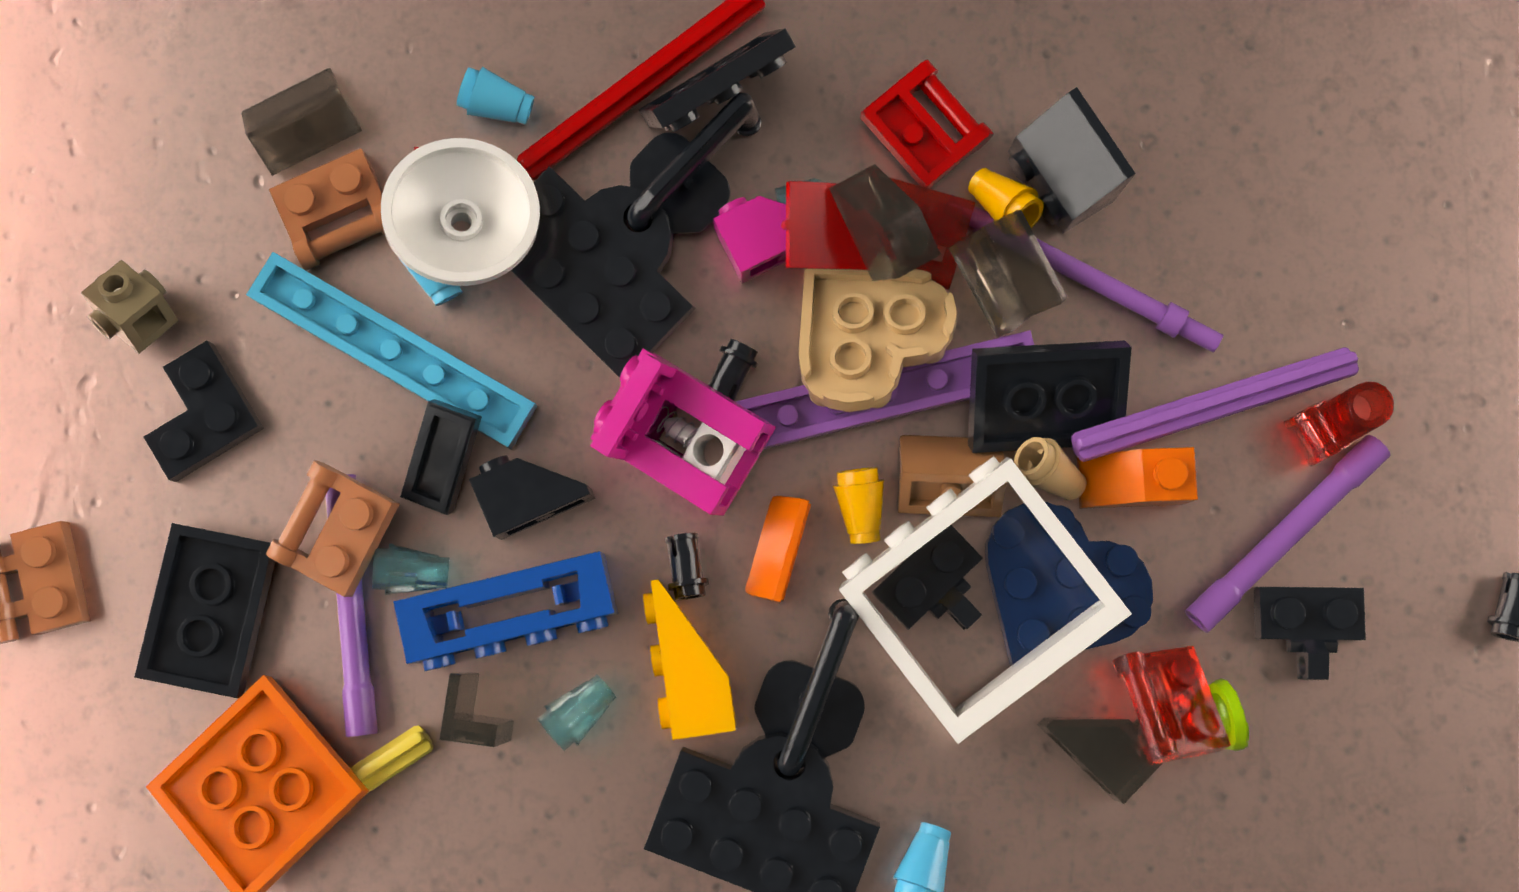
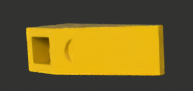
[643,580,737,740]

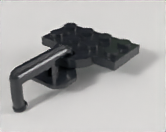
[511,93,762,378]
[644,599,880,892]

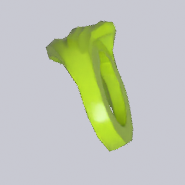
[1204,678,1249,751]

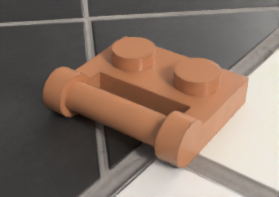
[269,148,385,271]
[266,460,400,597]

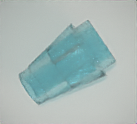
[372,543,450,595]
[537,674,617,751]

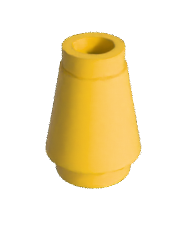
[968,168,1044,235]
[833,467,884,544]

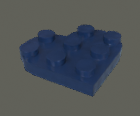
[985,502,1153,666]

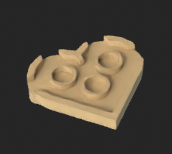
[798,267,957,412]

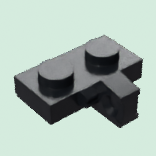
[872,525,983,630]
[1254,587,1366,680]

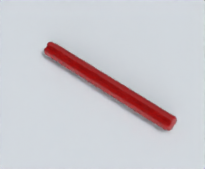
[517,0,765,180]

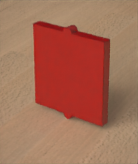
[781,181,879,271]

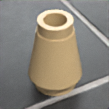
[1014,437,1087,500]

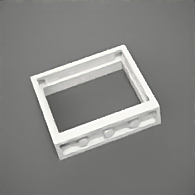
[839,456,1132,744]

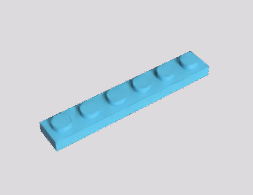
[246,252,537,450]

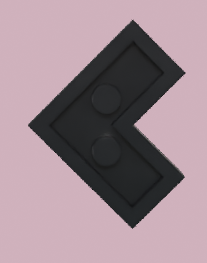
[144,341,264,482]

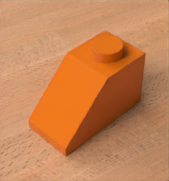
[1077,447,1198,509]

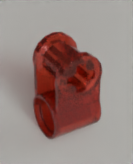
[1283,381,1394,466]

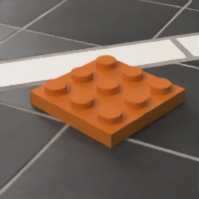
[146,675,369,892]

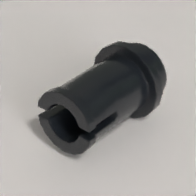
[708,339,758,401]
[665,533,709,600]
[1487,572,1519,642]

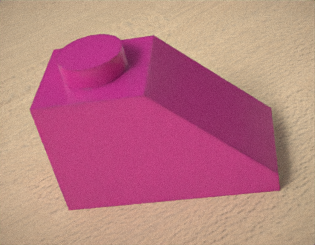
[713,196,786,284]

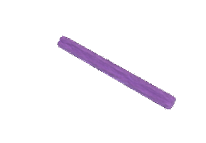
[1071,347,1359,462]

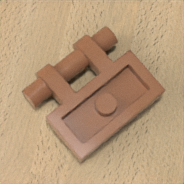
[0,521,91,644]

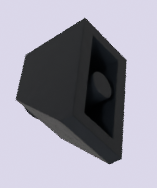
[469,455,596,540]

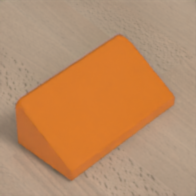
[745,495,811,604]

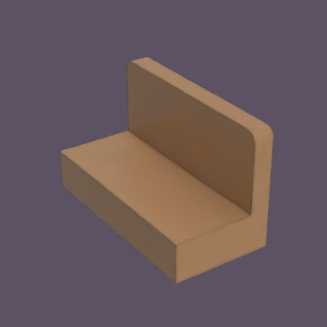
[897,435,1006,517]

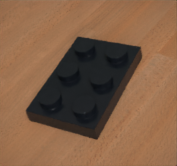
[639,28,796,132]
[968,340,1132,453]
[134,523,275,698]

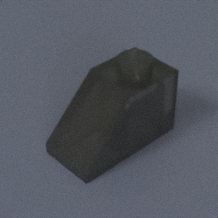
[829,164,941,281]
[1037,717,1168,804]

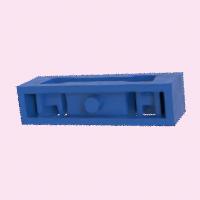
[393,551,619,671]

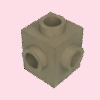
[81,260,179,354]

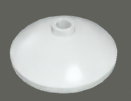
[381,138,540,286]

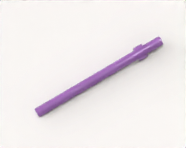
[943,195,1223,352]

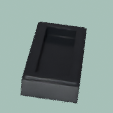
[400,399,482,515]

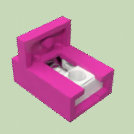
[590,349,776,516]

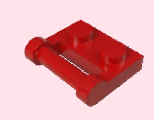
[860,59,994,192]

